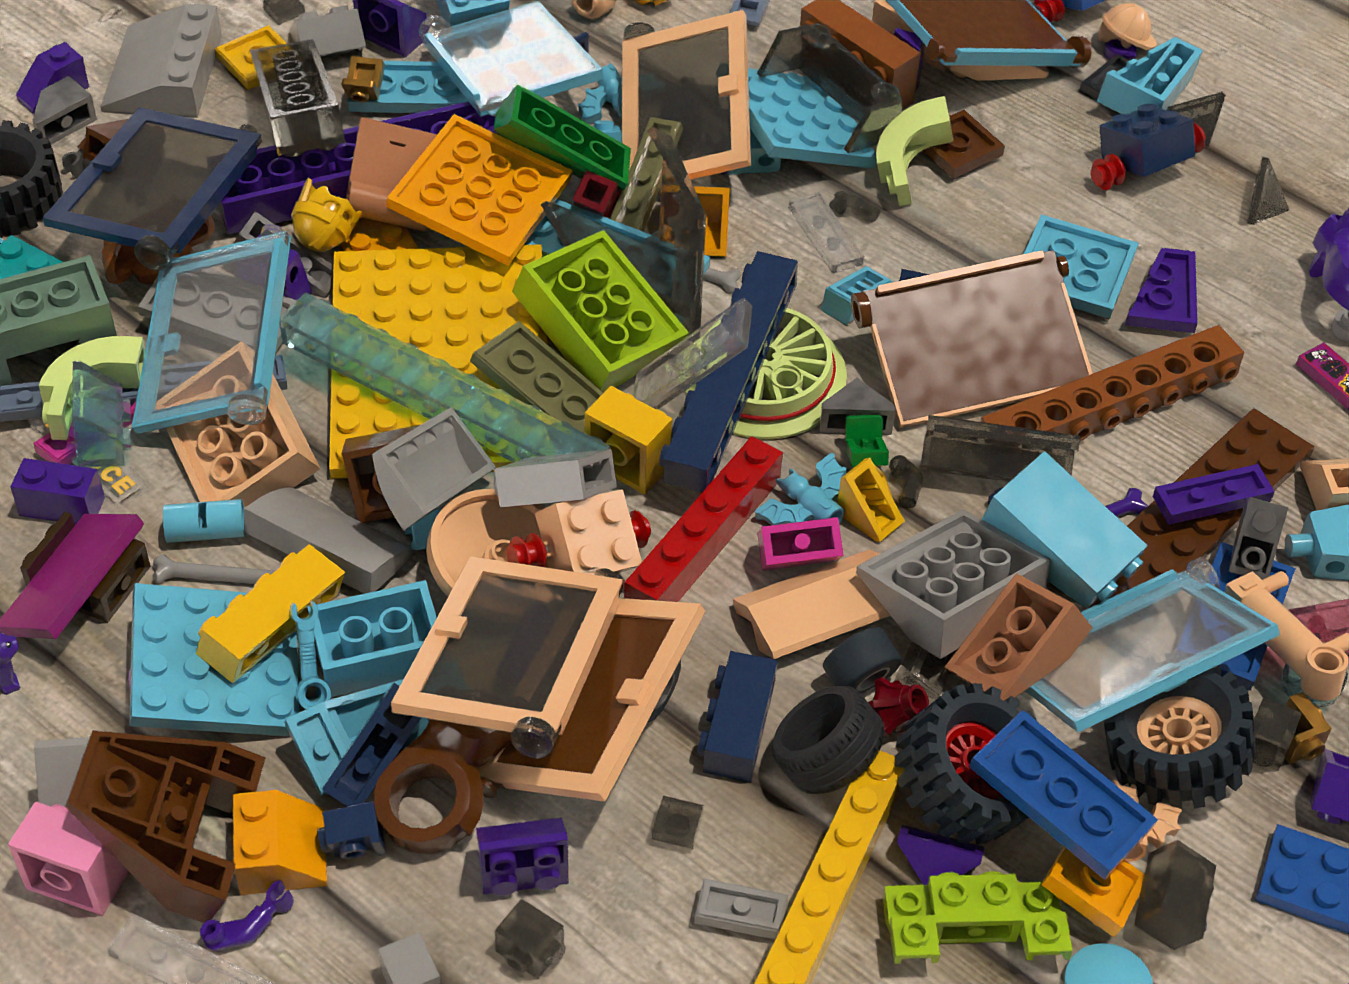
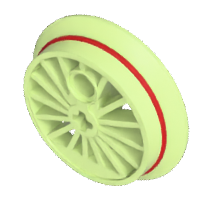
[683,308,847,439]

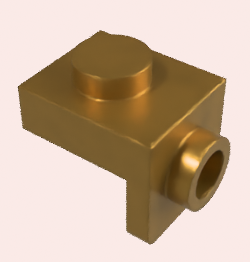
[342,56,385,102]
[1280,691,1332,764]

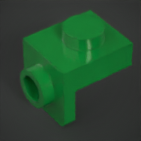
[845,415,889,467]

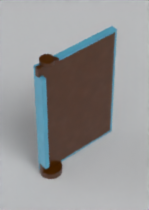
[886,0,1092,68]

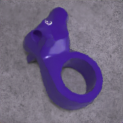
[1308,208,1349,311]

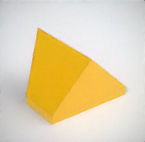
[837,458,905,542]

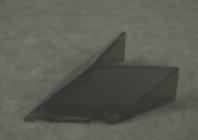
[541,126,706,343]

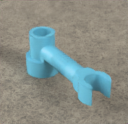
[289,600,331,709]

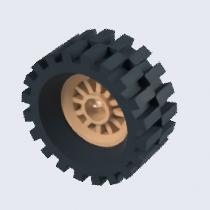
[1104,657,1256,809]

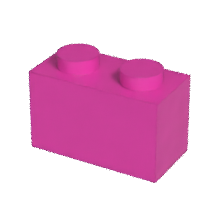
[757,517,844,571]

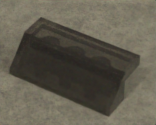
[919,415,1081,482]

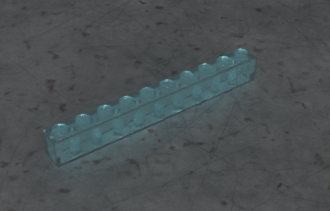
[279,292,610,462]

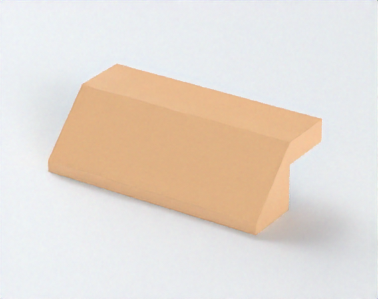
[733,549,891,659]

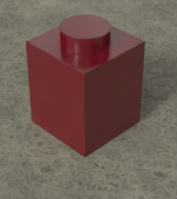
[572,170,620,219]

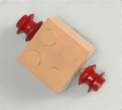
[506,489,651,588]

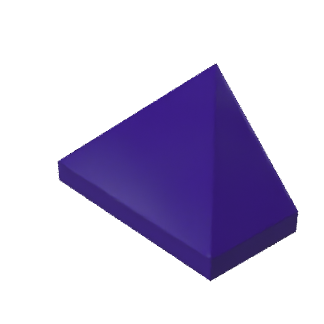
[897,825,984,885]

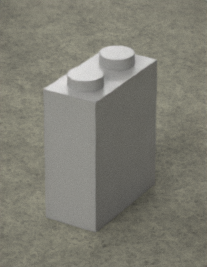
[494,449,617,507]

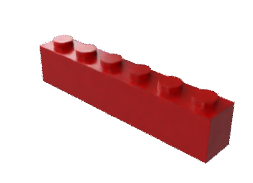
[624,436,783,602]

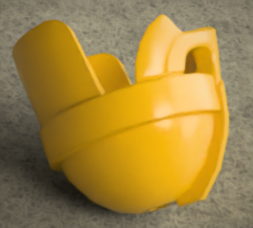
[291,177,362,252]

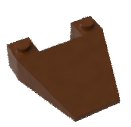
[65,730,266,923]

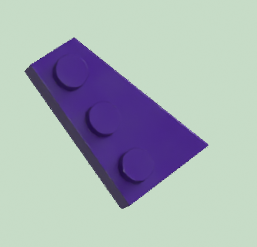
[1125,247,1198,333]

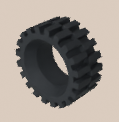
[0,120,63,238]

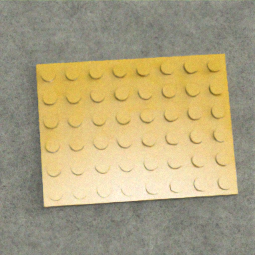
[329,244,554,479]

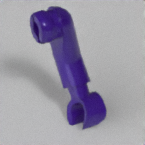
[200,880,294,951]

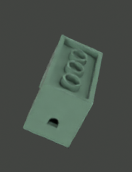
[0,255,117,386]

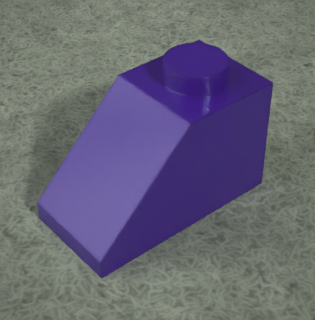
[16,42,90,114]

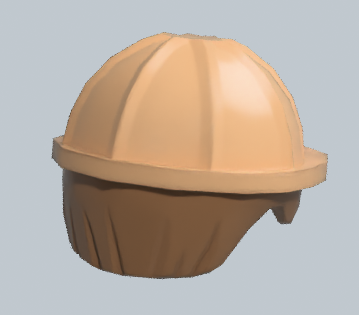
[1097,3,1157,50]

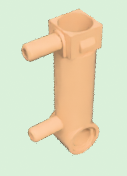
[1224,571,1349,701]

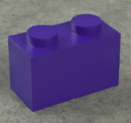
[10,458,105,524]

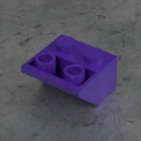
[476,817,569,895]

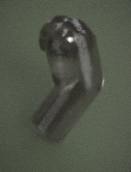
[829,191,880,223]

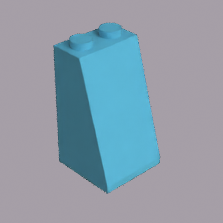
[982,451,1148,608]

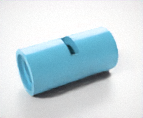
[163,499,246,543]

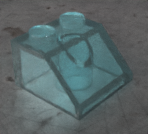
[72,361,132,467]

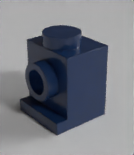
[318,801,387,859]

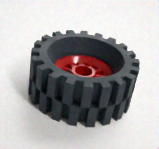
[895,683,1036,845]

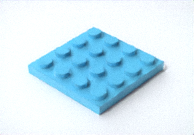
[716,65,877,169]
[129,583,299,736]

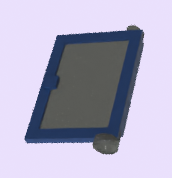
[43,107,262,271]

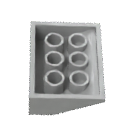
[101,4,222,118]
[856,509,1051,659]

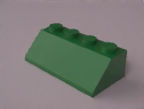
[494,83,631,191]

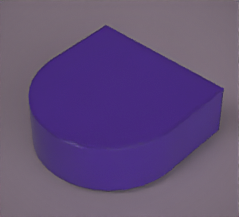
[1103,39,1136,60]

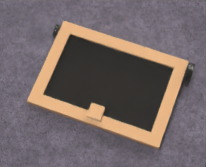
[622,10,751,185]
[391,556,623,758]

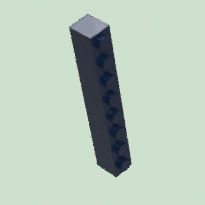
[659,251,798,493]

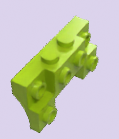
[882,871,1073,964]

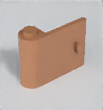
[344,117,437,231]

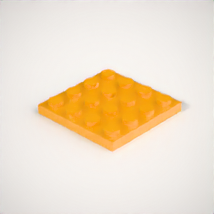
[386,114,573,266]

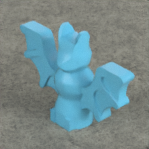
[578,63,666,124]
[755,453,846,525]

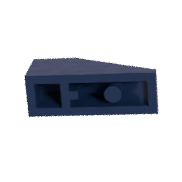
[322,683,422,807]

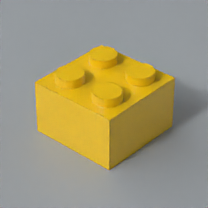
[585,386,673,495]

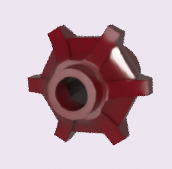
[868,677,929,737]

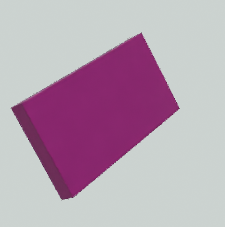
[0,514,144,639]

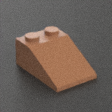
[945,573,1093,701]

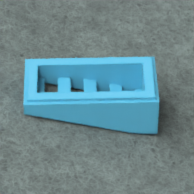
[821,266,893,324]

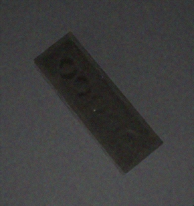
[250,39,346,157]

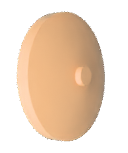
[426,489,575,627]

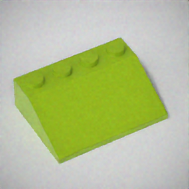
[512,230,689,393]

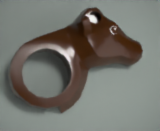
[374,688,535,854]

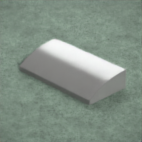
[372,407,496,530]
[244,487,415,594]

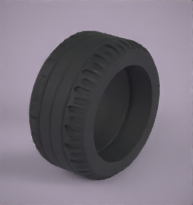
[772,686,884,794]

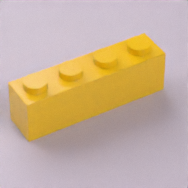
[196,544,345,683]

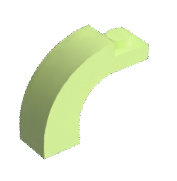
[876,96,954,206]
[39,336,145,440]

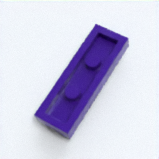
[1152,464,1275,525]

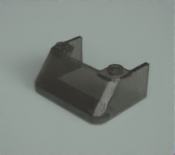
[757,23,902,153]

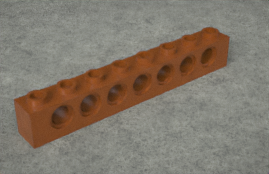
[977,325,1245,471]

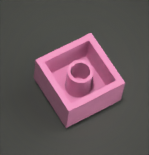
[8,801,128,916]

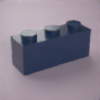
[697,651,778,782]

